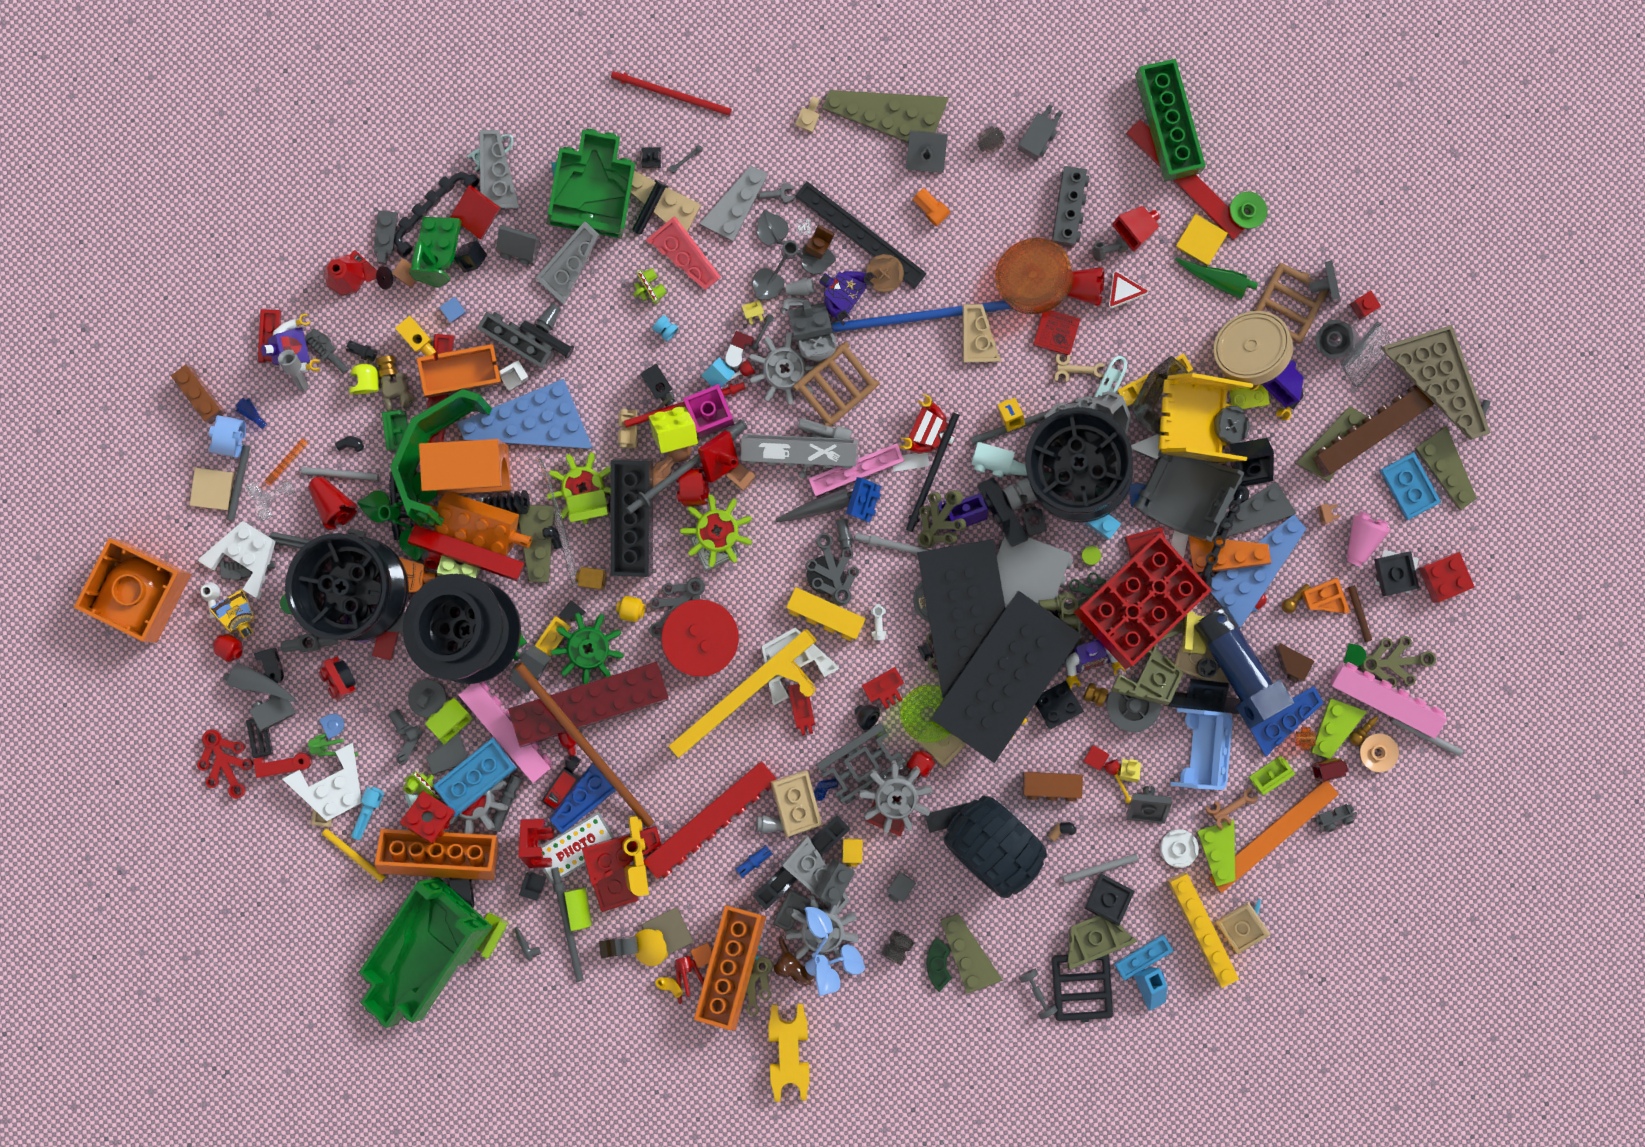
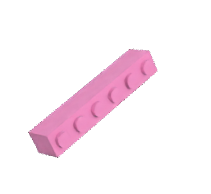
[1330,662,1447,739]
[459,682,553,783]

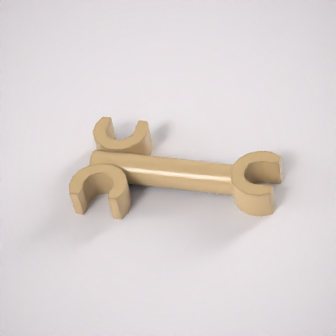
[1054,354,1105,382]

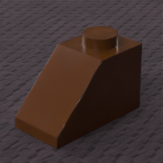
[1275,643,1314,683]

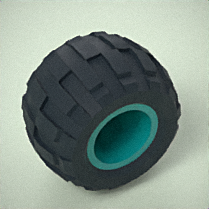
[944,796,1047,898]

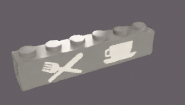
[741,434,858,469]

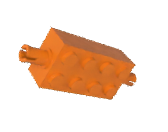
[422,491,532,556]

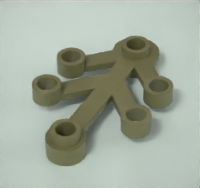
[918,490,966,548]
[1360,636,1436,688]
[745,957,773,1016]

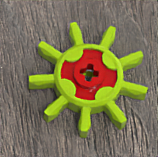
[547,452,611,525]
[680,495,752,568]

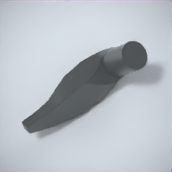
[515,927,541,961]

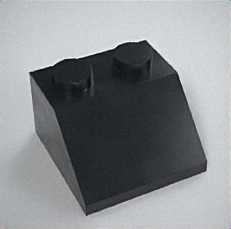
[1230,438,1274,486]

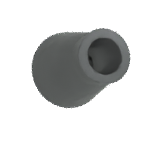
[535,303,561,333]

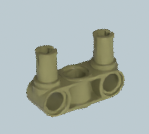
[1038,592,1081,650]

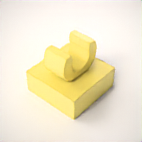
[742,300,764,324]
[1119,759,1141,783]

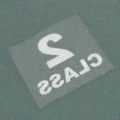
[796,218,813,237]

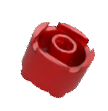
[676,467,709,507]

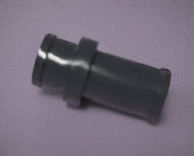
[346,340,378,362]

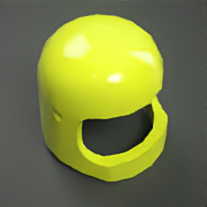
[349,364,379,395]

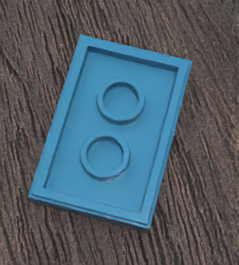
[1379,452,1441,521]

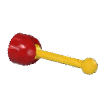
[1104,759,1132,804]

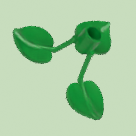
[357,472,438,561]

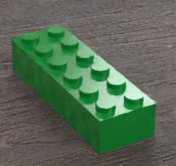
[1135,58,1206,182]

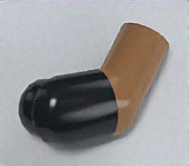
[1048,822,1077,842]

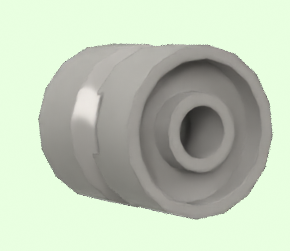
[1002,478,1037,511]

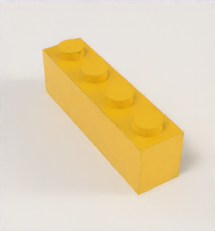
[786,587,866,642]

